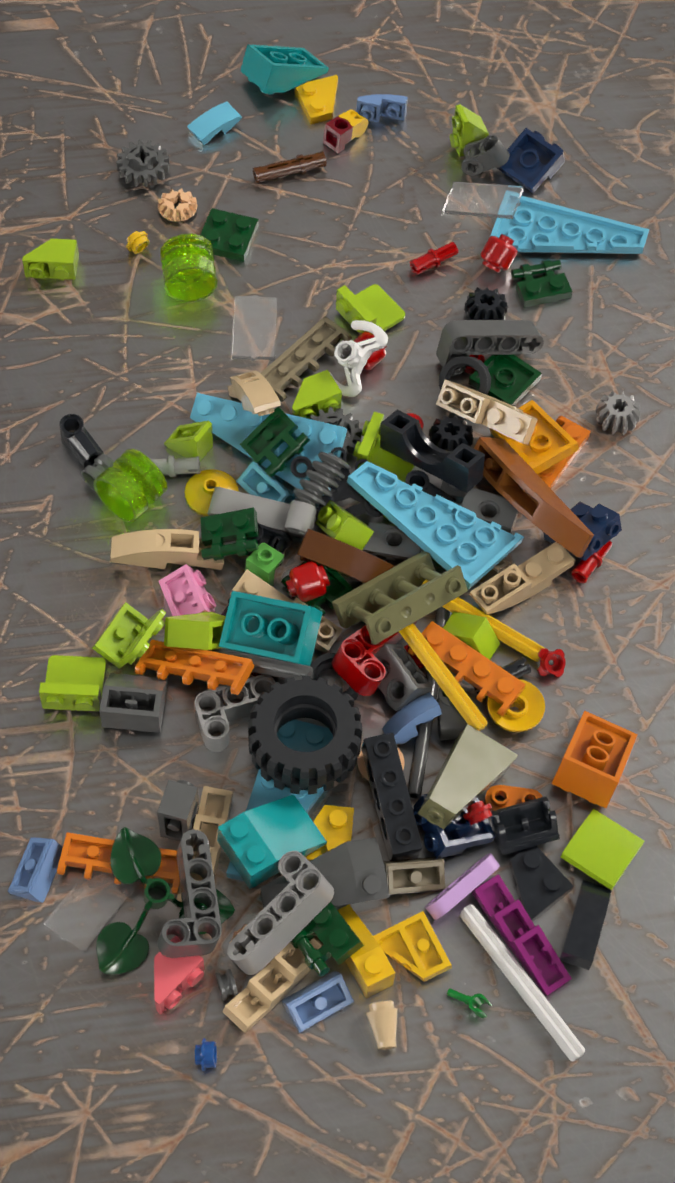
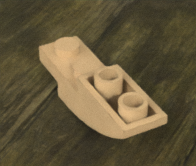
[227,370,281,416]
[436,380,538,444]
[110,529,225,570]
[469,542,575,615]
[230,569,343,653]

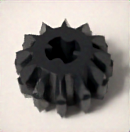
[464,286,508,320]
[428,414,474,451]

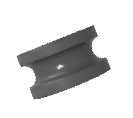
[215,969,238,1001]

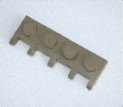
[261,316,352,402]

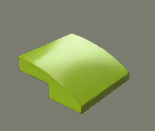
[560,809,645,890]

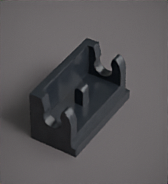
[491,796,560,855]

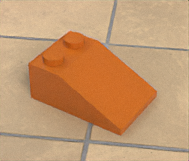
[552,710,638,808]

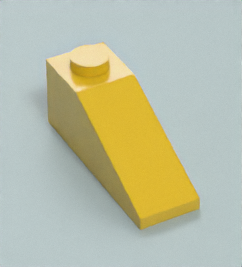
[338,904,395,999]

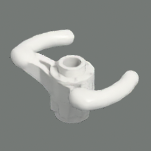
[330,320,388,397]

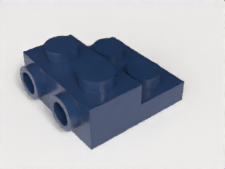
[497,128,565,193]
[543,502,622,561]
[413,794,496,859]

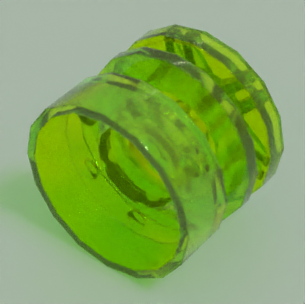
[160,234,218,302]
[93,449,168,522]

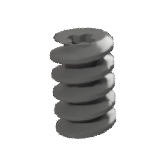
[293,452,351,513]

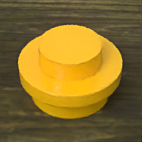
[126,231,150,254]

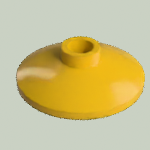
[185,469,239,516]
[487,679,545,732]

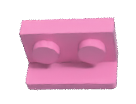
[159,564,216,616]

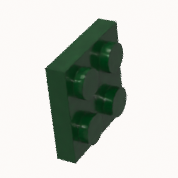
[196,208,259,262]
[468,354,542,406]

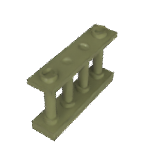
[332,551,468,644]

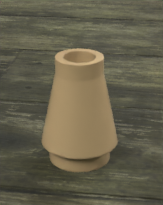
[366,1001,398,1050]

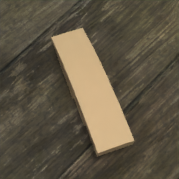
[177,786,234,902]
[223,936,323,1033]

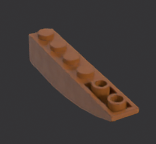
[474,437,594,557]

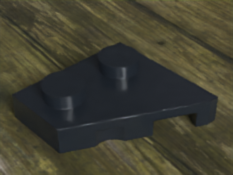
[509,846,574,922]

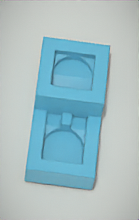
[187,102,242,145]

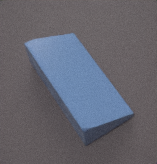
[8,837,63,903]
[281,971,354,1032]

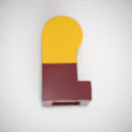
[323,109,368,154]

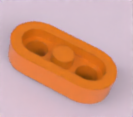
[484,785,543,811]

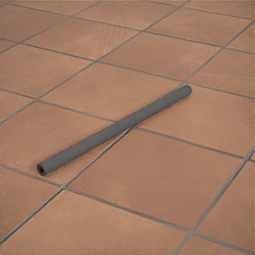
[408,569,450,799]

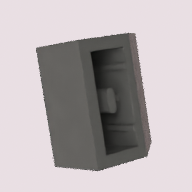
[99,673,168,733]

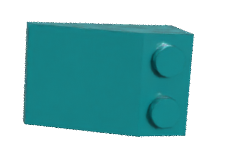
[240,44,329,95]
[219,591,323,666]
[217,794,327,889]

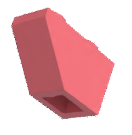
[154,935,204,1014]

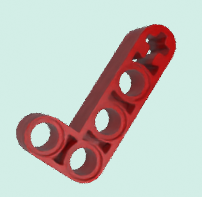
[332,620,418,696]

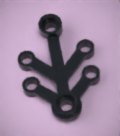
[290,447,383,518]

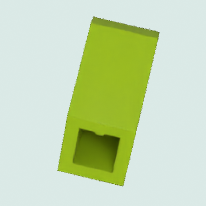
[450,104,489,157]
[22,238,79,280]
[292,369,342,419]
[315,500,374,550]
[164,612,226,650]

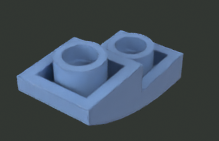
[356,94,408,123]
[382,692,442,745]

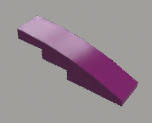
[472,874,572,996]

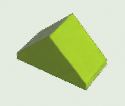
[164,420,213,462]
[443,612,500,660]

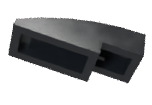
[560,880,612,970]

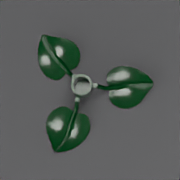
[96,827,235,975]

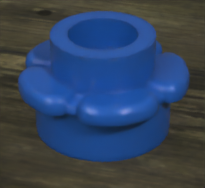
[195,1038,217,1071]

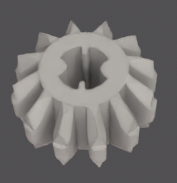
[595,390,641,436]

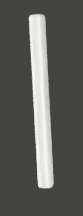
[460,904,585,1062]

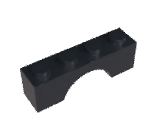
[380,409,485,493]

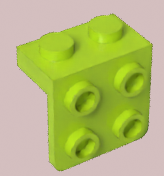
[335,284,405,334]
[353,411,415,482]
[92,602,166,669]
[39,655,106,712]

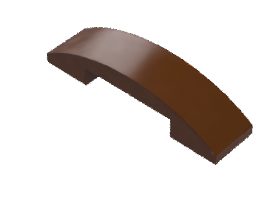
[297,529,395,584]

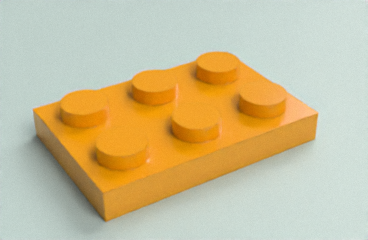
[489,400,579,475]

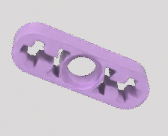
[425,853,500,920]

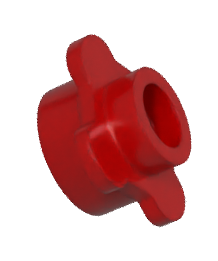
[537,648,566,677]

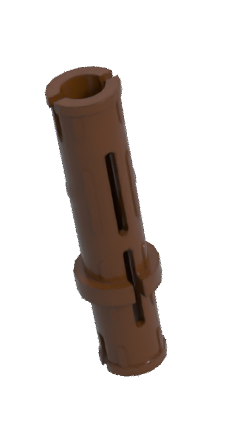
[253,151,327,183]

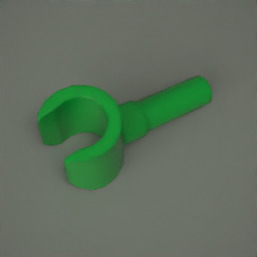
[447,988,492,1018]

